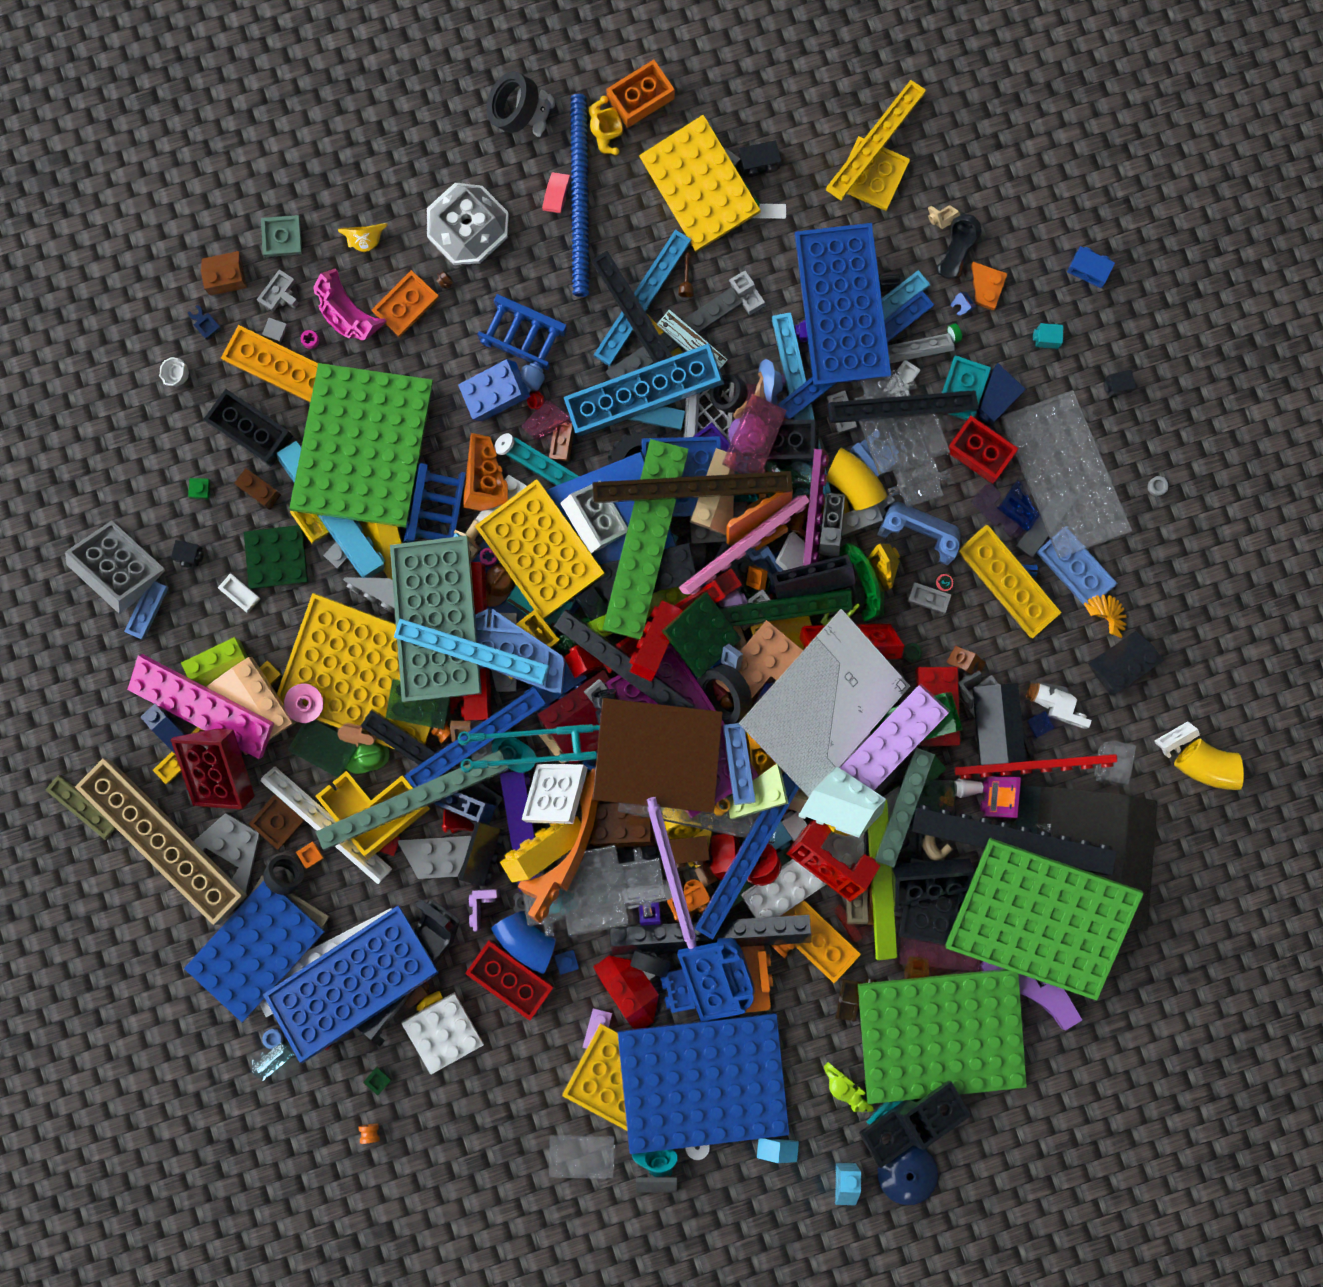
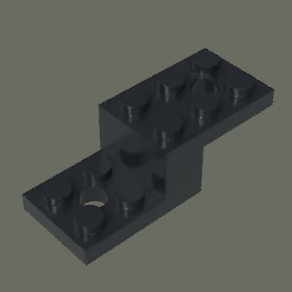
[859,1080,971,1168]

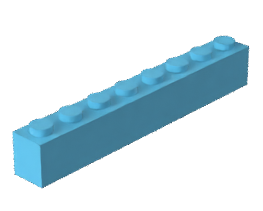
[277,441,385,578]

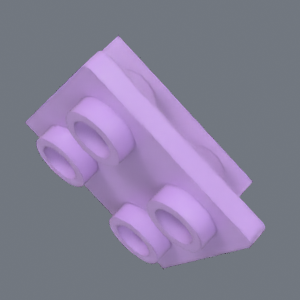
[469,889,500,931]

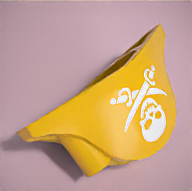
[338,223,388,252]

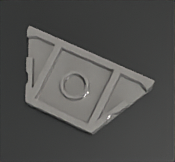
[398,836,472,879]

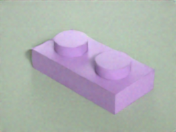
[582,1008,612,1049]

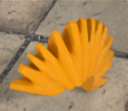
[1084,595,1127,638]

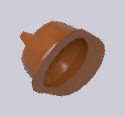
[486,563,516,606]

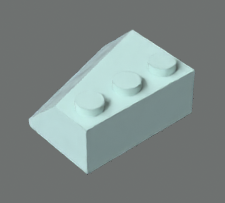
[798,767,886,838]

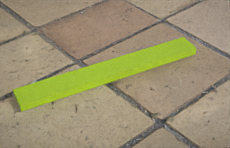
[868,799,897,960]

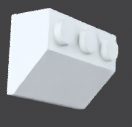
[561,481,628,553]

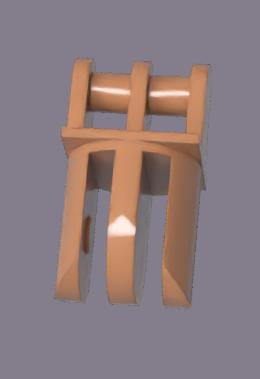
[338,723,377,747]

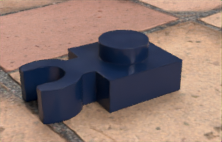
[188,305,221,340]

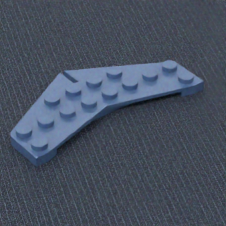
[475,609,565,693]

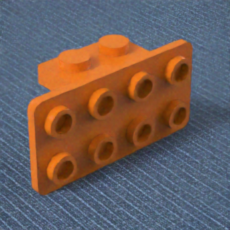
[726,489,793,551]
[741,946,773,1013]

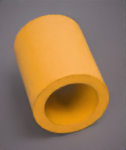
[714,798,731,816]

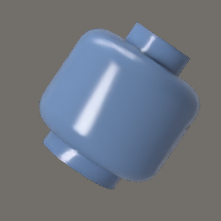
[520,363,545,393]

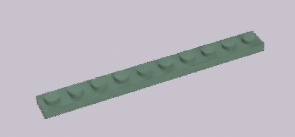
[315,751,509,851]

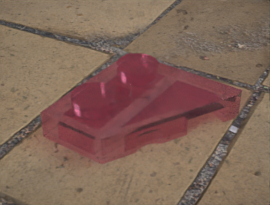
[521,400,572,440]

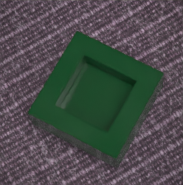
[363,1066,392,1096]

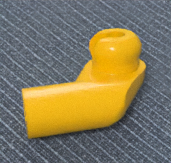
[416,991,443,1012]

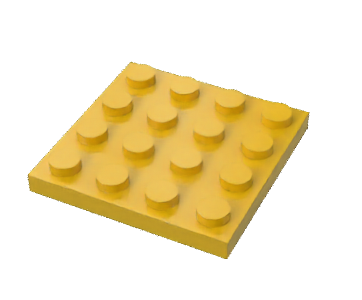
[562,1023,627,1131]

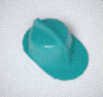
[492,737,536,773]
[632,1149,678,1177]

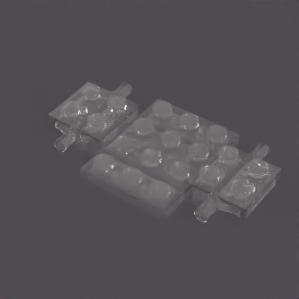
[855,370,950,508]
[523,845,666,937]

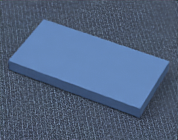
[1036,526,1118,606]

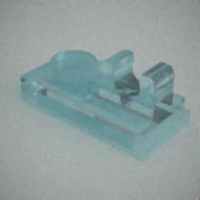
[251,1042,295,1080]

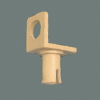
[454,520,481,562]

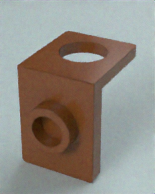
[947,646,986,675]

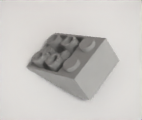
[343,577,395,614]

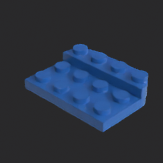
[677,938,755,1021]

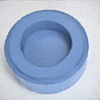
[262,1029,284,1049]

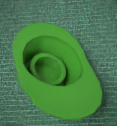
[343,742,389,774]

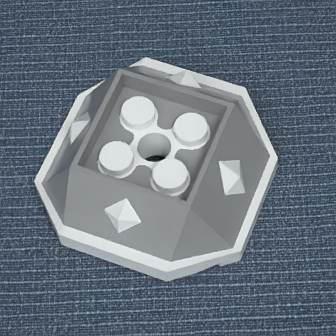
[427,183,509,265]

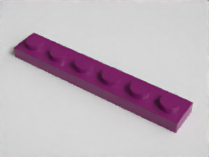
[803,449,829,566]

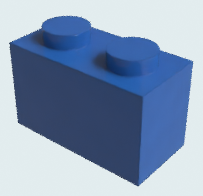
[1067,246,1115,288]

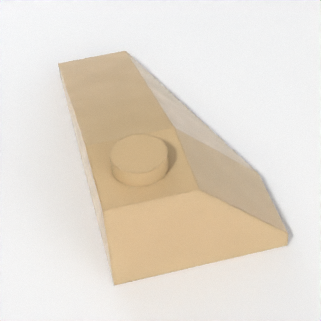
[690,448,735,536]

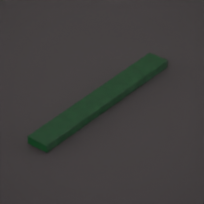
[718,589,853,627]

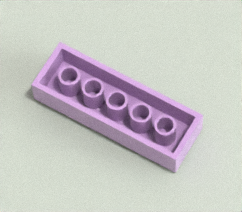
[840,684,950,791]

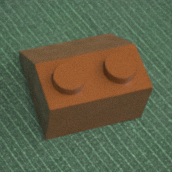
[201,251,247,296]

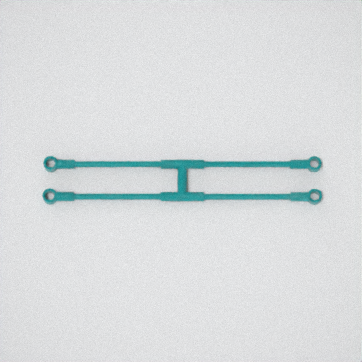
[458,724,600,773]

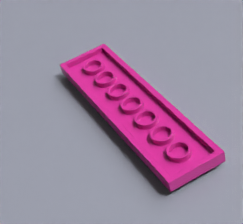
[127,654,274,759]

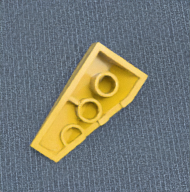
[358,521,403,579]

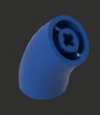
[491,911,556,974]

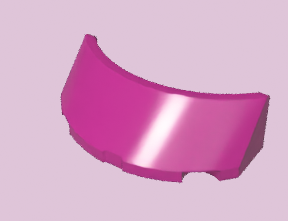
[314,269,387,340]

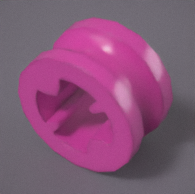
[300,330,319,349]
[480,548,498,566]

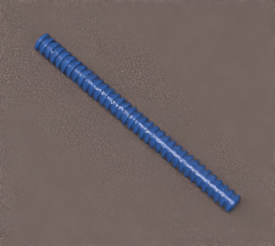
[570,94,589,297]

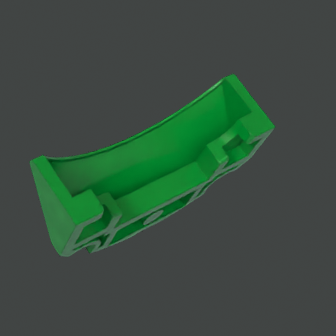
[839,543,884,622]

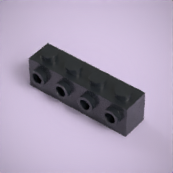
[772,555,855,599]

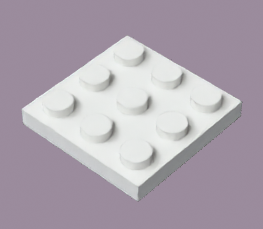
[522,764,588,824]
[401,992,484,1074]

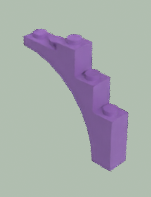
[976,961,1082,1030]

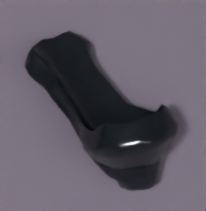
[937,214,982,279]

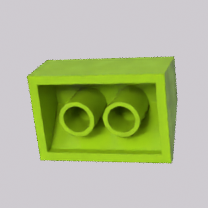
[181,637,248,687]

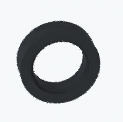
[487,71,539,133]
[697,665,752,725]

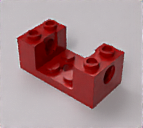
[786,820,881,902]

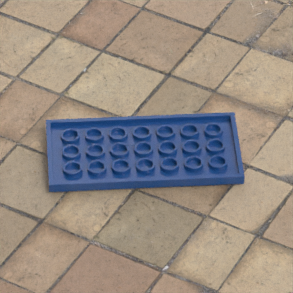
[794,223,891,386]
[263,905,439,1064]

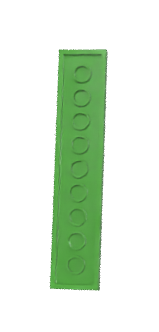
[602,439,689,640]

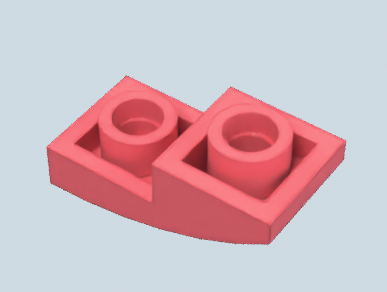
[542,172,571,213]

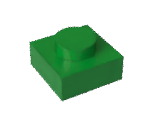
[188,478,210,499]

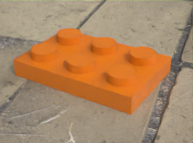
[371,270,439,338]

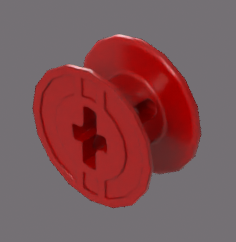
[747,843,782,886]

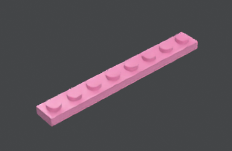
[679,495,810,595]

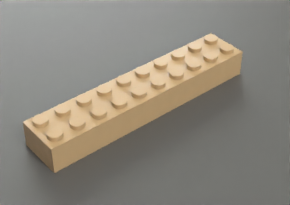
[75,758,248,925]

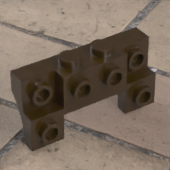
[835,979,878,1022]

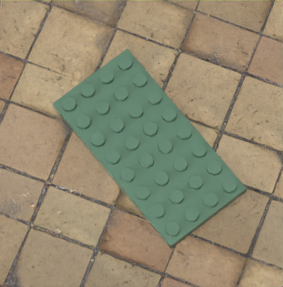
[390,535,482,703]

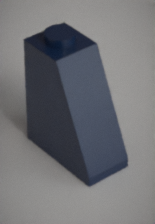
[977,363,1026,426]

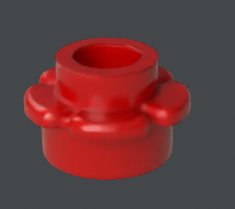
[527,391,545,410]

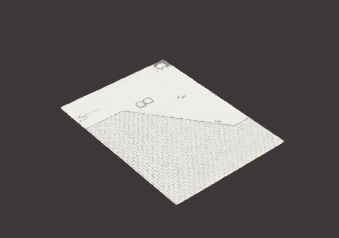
[739,609,910,797]

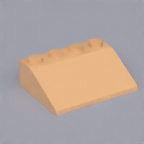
[206,657,296,755]

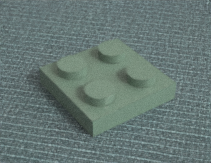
[261,215,302,257]

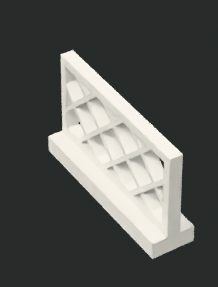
[684,382,734,443]

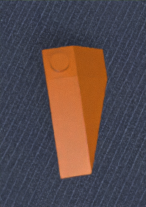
[464,433,508,511]

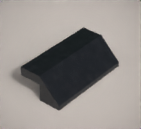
[972,683,1026,765]

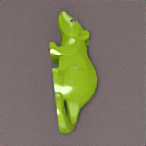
[824,1062,874,1112]

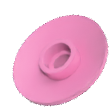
[284,684,323,723]

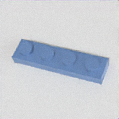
[723,723,755,805]

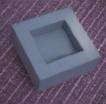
[721,644,743,671]

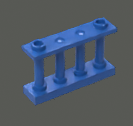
[477,294,567,370]
[404,463,466,543]

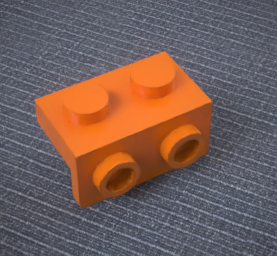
[667,882,711,923]

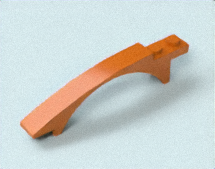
[518,768,598,924]

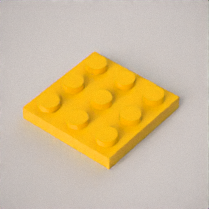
[847,136,910,211]

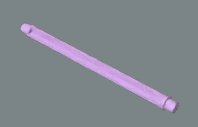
[647,797,697,949]

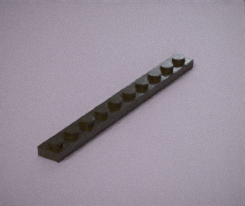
[592,471,792,503]

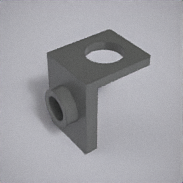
[958,671,982,709]

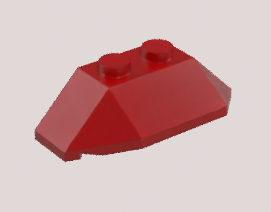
[593,955,659,1029]

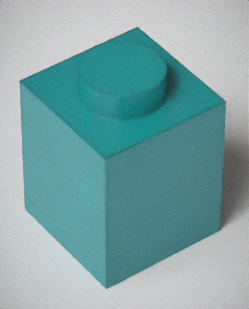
[1033,323,1063,349]

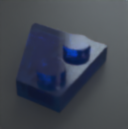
[997,480,1040,532]

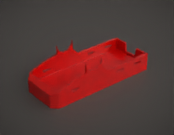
[799,624,904,659]

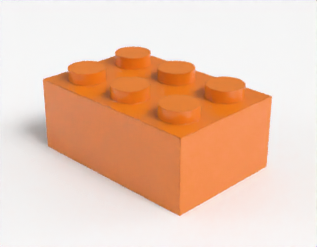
[606,59,675,128]

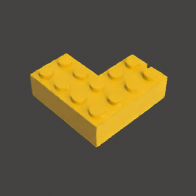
[315,771,430,859]

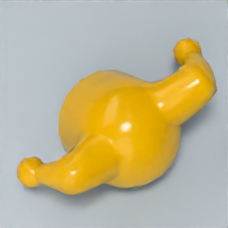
[588,96,623,156]

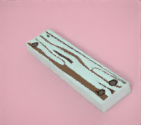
[657,310,728,369]

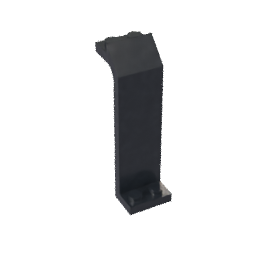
[357,898,460,1047]

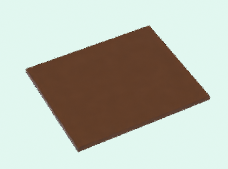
[593,698,722,813]

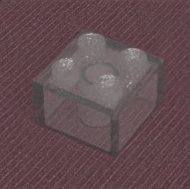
[1094,741,1136,786]

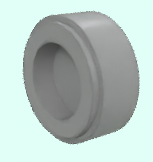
[1147,476,1168,496]

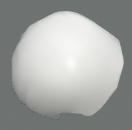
[159,357,189,387]

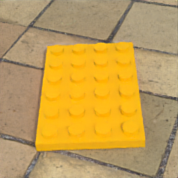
[639,115,761,252]
[475,479,606,620]

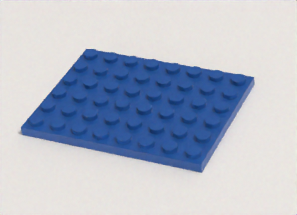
[617,1013,789,1154]

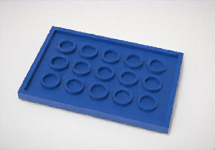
[184,881,325,1022]

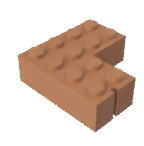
[716,620,803,704]

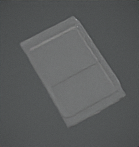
[549,1135,615,1179]

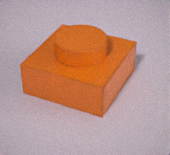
[746,566,768,590]
[296,841,324,869]

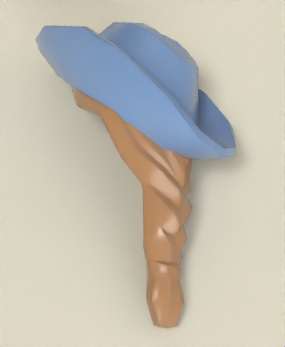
[733,359,783,419]

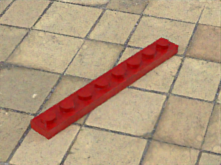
[955,754,1118,779]

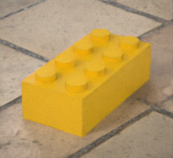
[500,816,581,882]

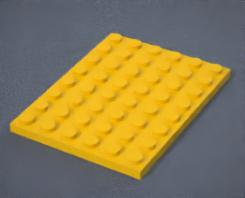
[277,593,442,749]

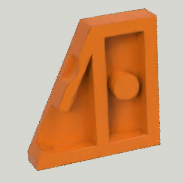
[971,262,1007,311]

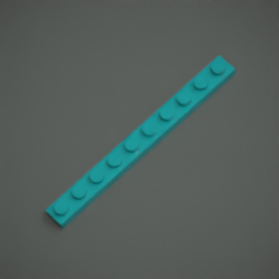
[505,437,679,542]

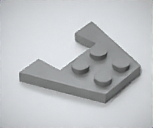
[193,813,260,894]

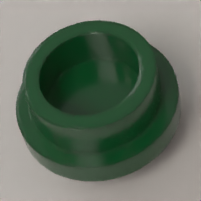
[902,643,922,663]

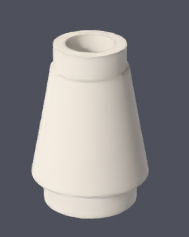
[952,778,983,798]

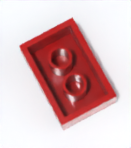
[945,415,1019,484]

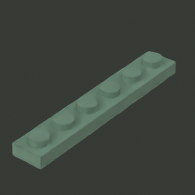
[875,748,935,867]

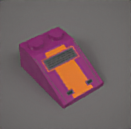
[980,777,1021,819]

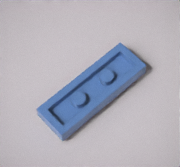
[124,581,169,640]

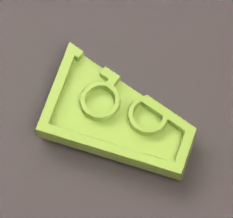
[727,764,788,819]

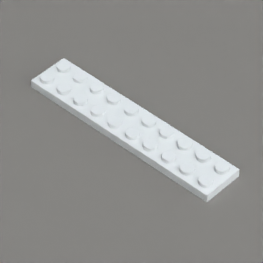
[741,785,919,918]

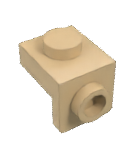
[928,205,960,229]

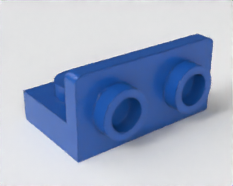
[661,969,695,1013]

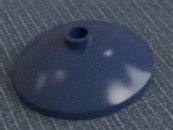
[877,1145,938,1205]

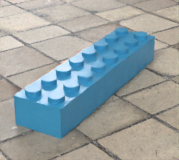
[564,343,724,437]

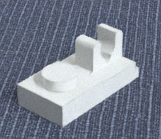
[1154,721,1200,758]

